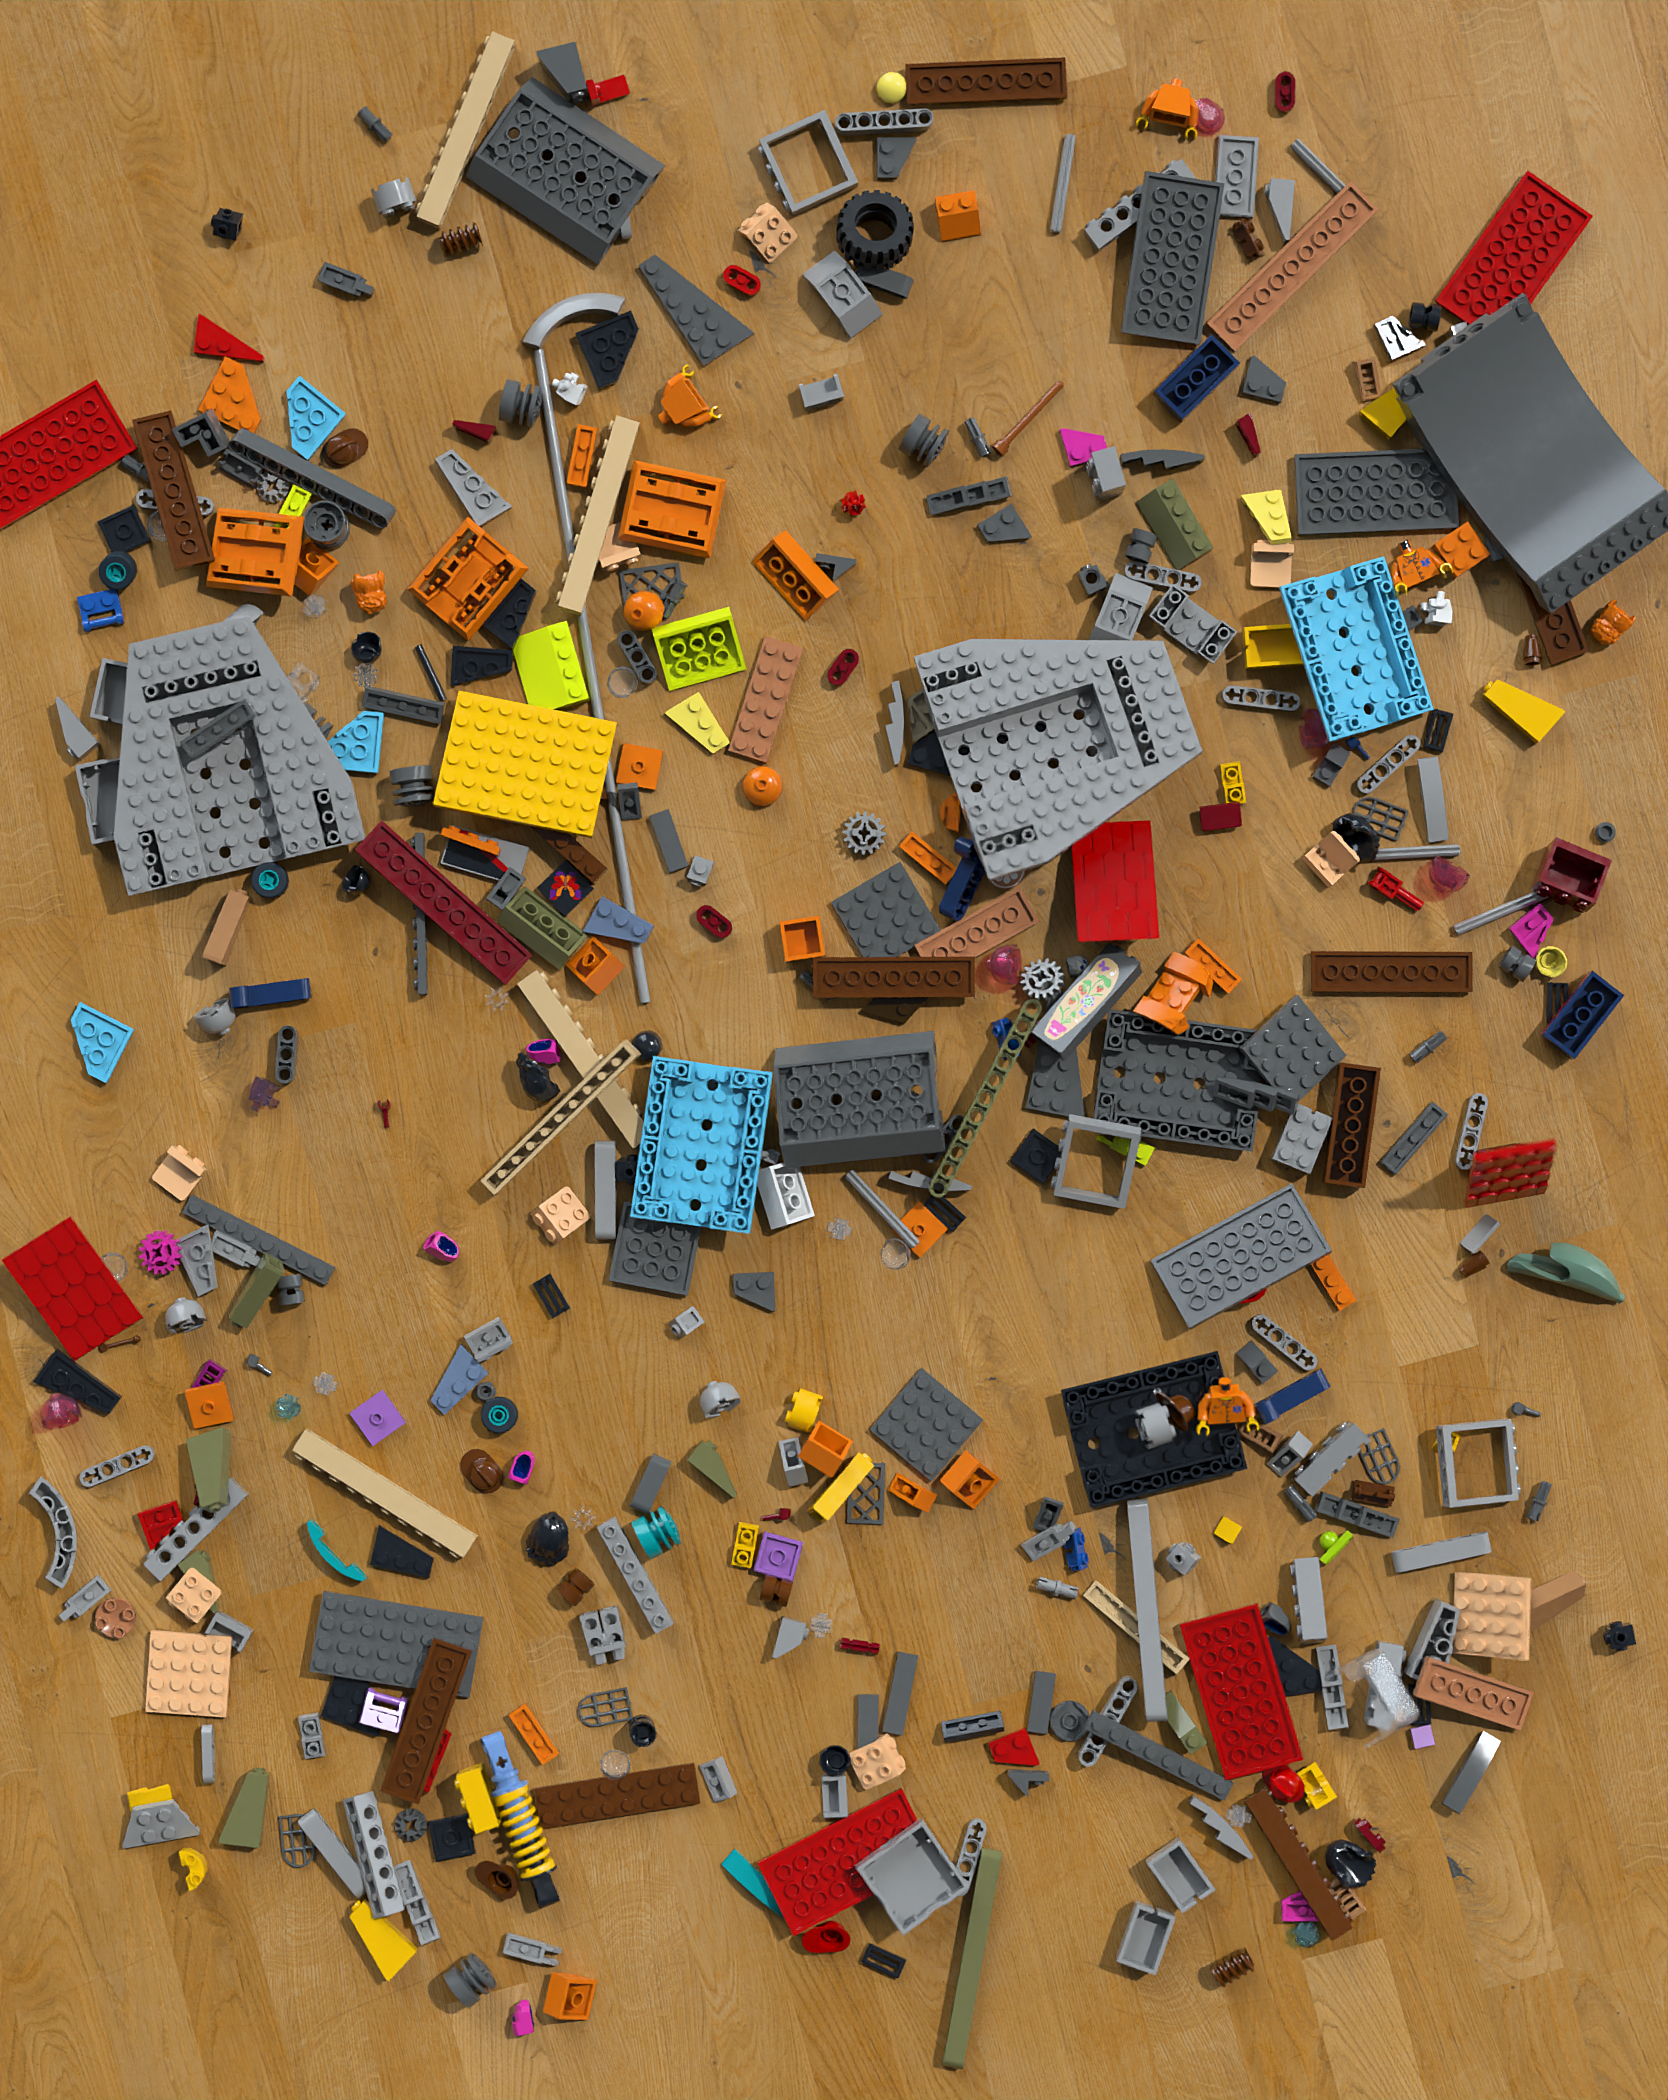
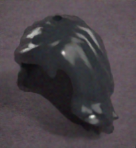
[1332,813,1380,862]
[516,1052,560,1102]
[526,1511,569,1567]
[1325,1839,1376,1889]

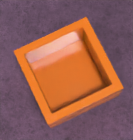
[1431,521,1490,580]
[780,916,825,962]
[797,1420,853,1477]

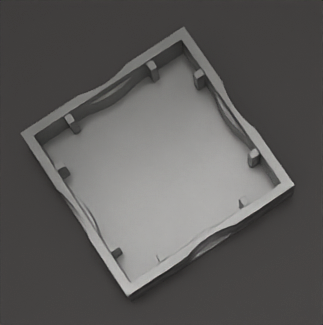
[75,758,120,846]
[855,1818,970,1935]

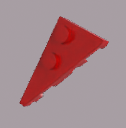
[194,314,265,362]

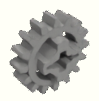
[843,811,886,855]
[1020,958,1065,1002]

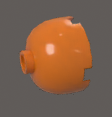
[623,590,664,631]
[743,766,783,806]

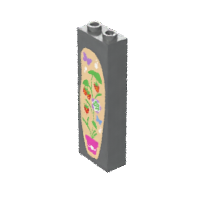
[1031,943,1143,1061]

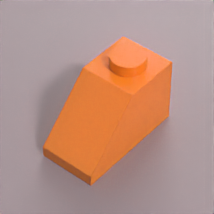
[888,1472,937,1513]

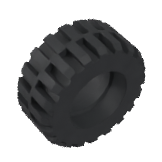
[836,190,914,271]

